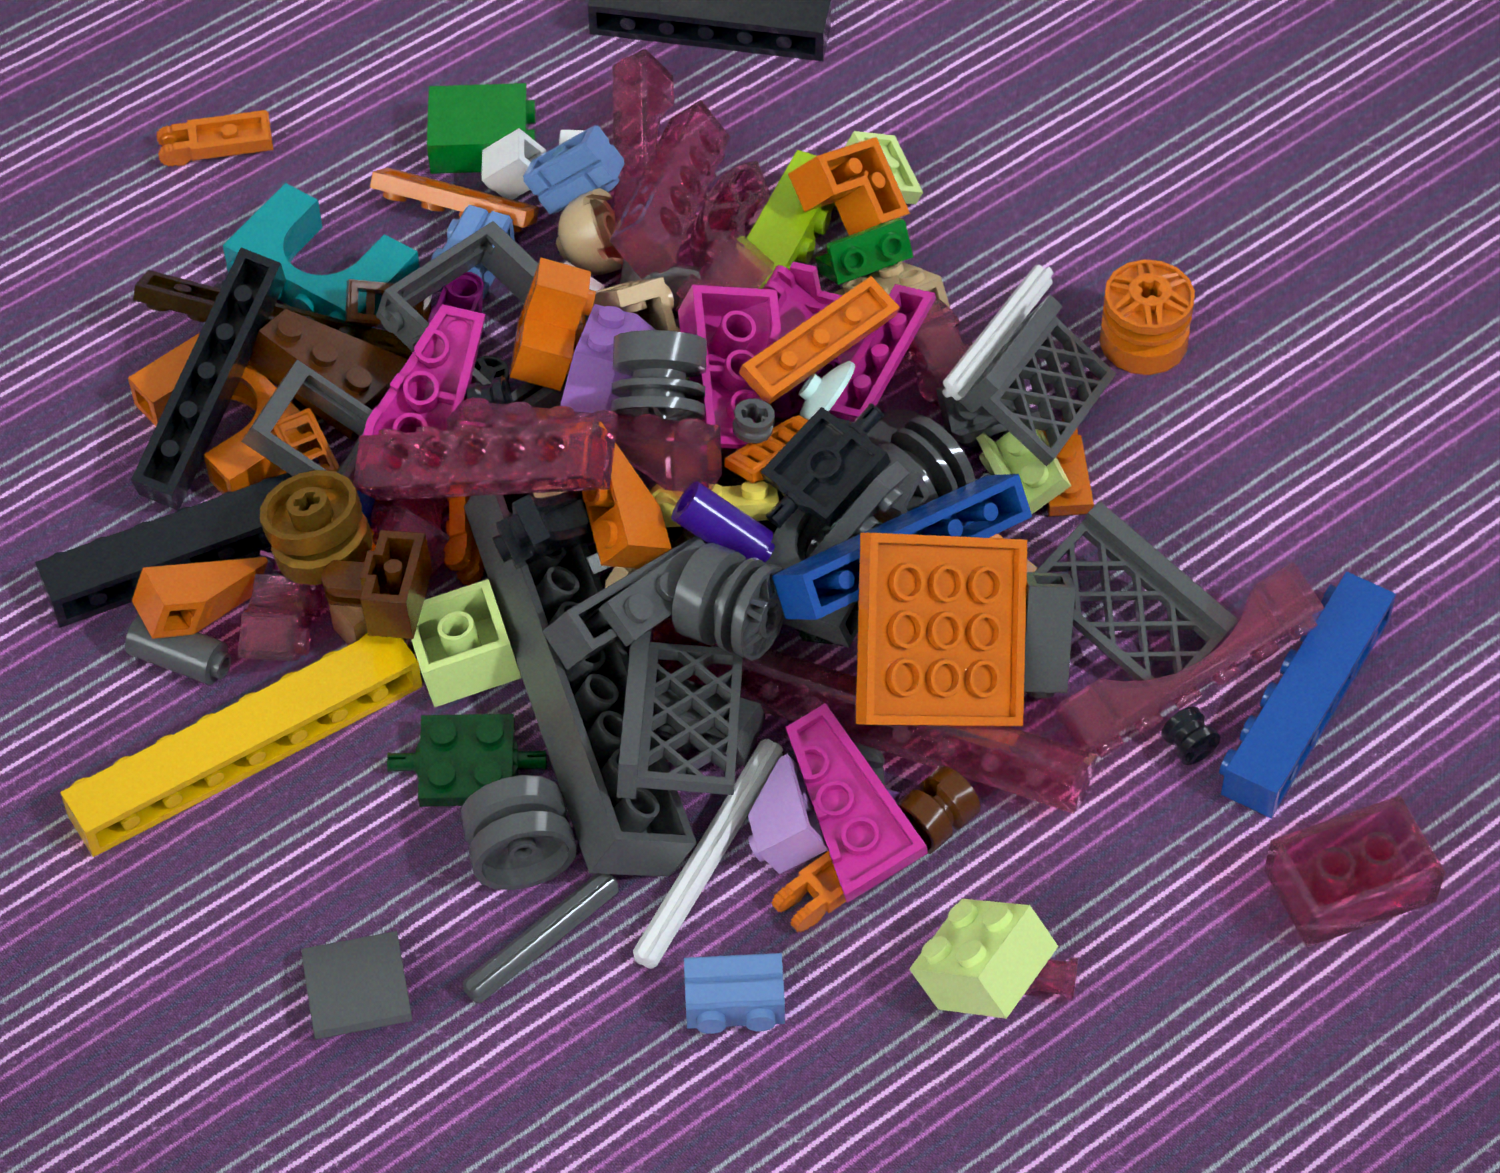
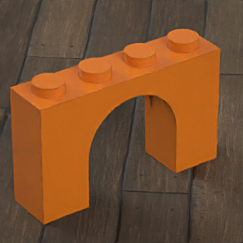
[128,333,314,494]

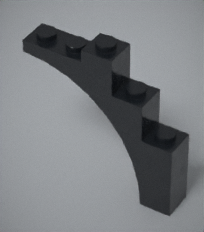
[492,441,712,570]

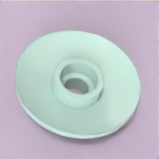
[798,361,855,420]

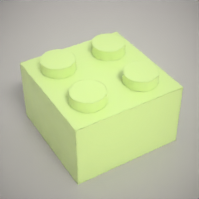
[411,579,522,708]
[909,899,1059,1019]

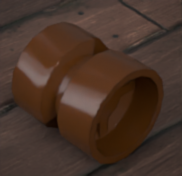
[897,766,981,854]

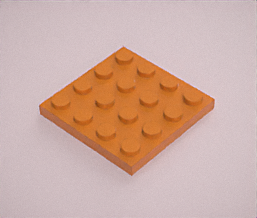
[856,533,1028,726]

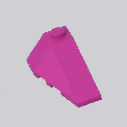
[678,285,781,449]
[356,304,485,494]

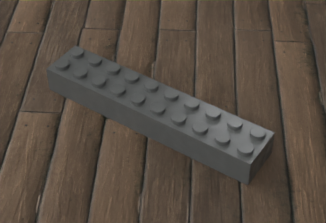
[464,472,697,877]

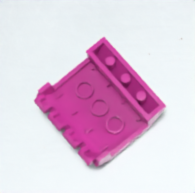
[763,261,936,427]

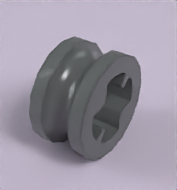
[732,399,775,443]

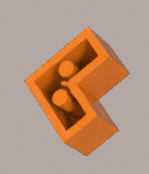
[788,137,910,235]
[510,257,596,391]

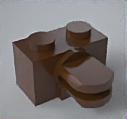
[321,530,432,639]

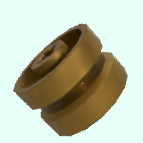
[260,470,372,585]

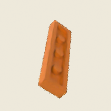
[370,167,540,232]
[739,276,900,404]

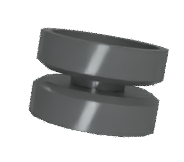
[460,775,577,890]

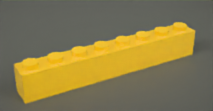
[60,633,423,857]

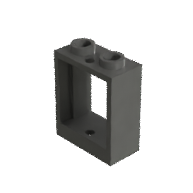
[241,360,373,485]

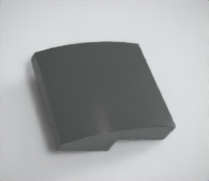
[301,931,413,1040]

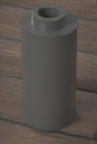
[125,615,232,685]

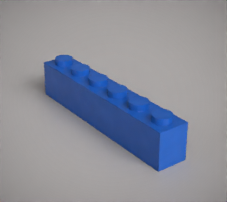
[771,474,1032,620]
[1219,571,1396,819]

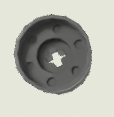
[611,330,707,427]
[878,415,975,504]
[672,543,785,661]

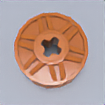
[1099,259,1195,375]

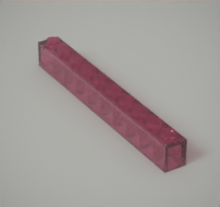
[650,616,1097,814]

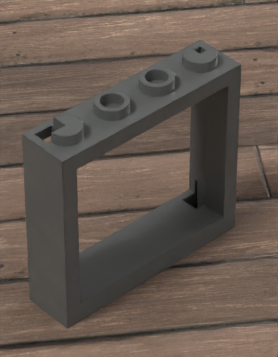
[376,221,589,424]

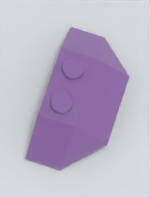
[557,304,656,428]

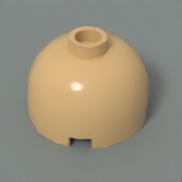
[556,188,634,275]

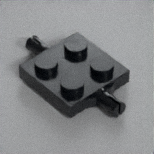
[761,403,891,529]

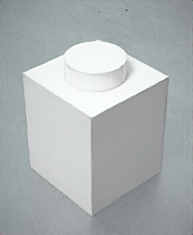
[481,128,546,200]

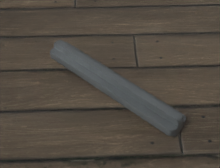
[462,873,619,1003]

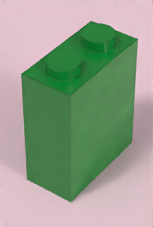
[427,83,536,174]

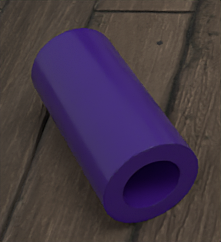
[671,481,775,563]

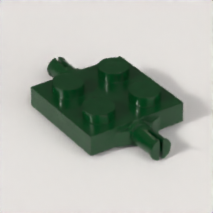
[387,714,547,807]

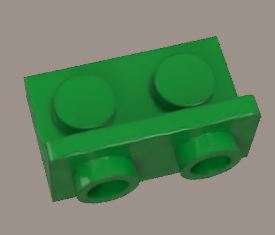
[815,218,914,285]

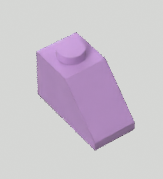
[748,754,828,874]

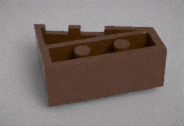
[249,309,408,440]

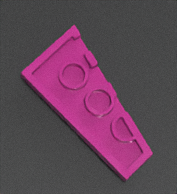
[786,703,928,903]

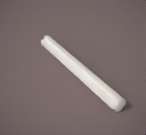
[942,264,1054,401]
[633,739,783,969]

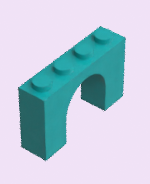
[223,183,420,328]

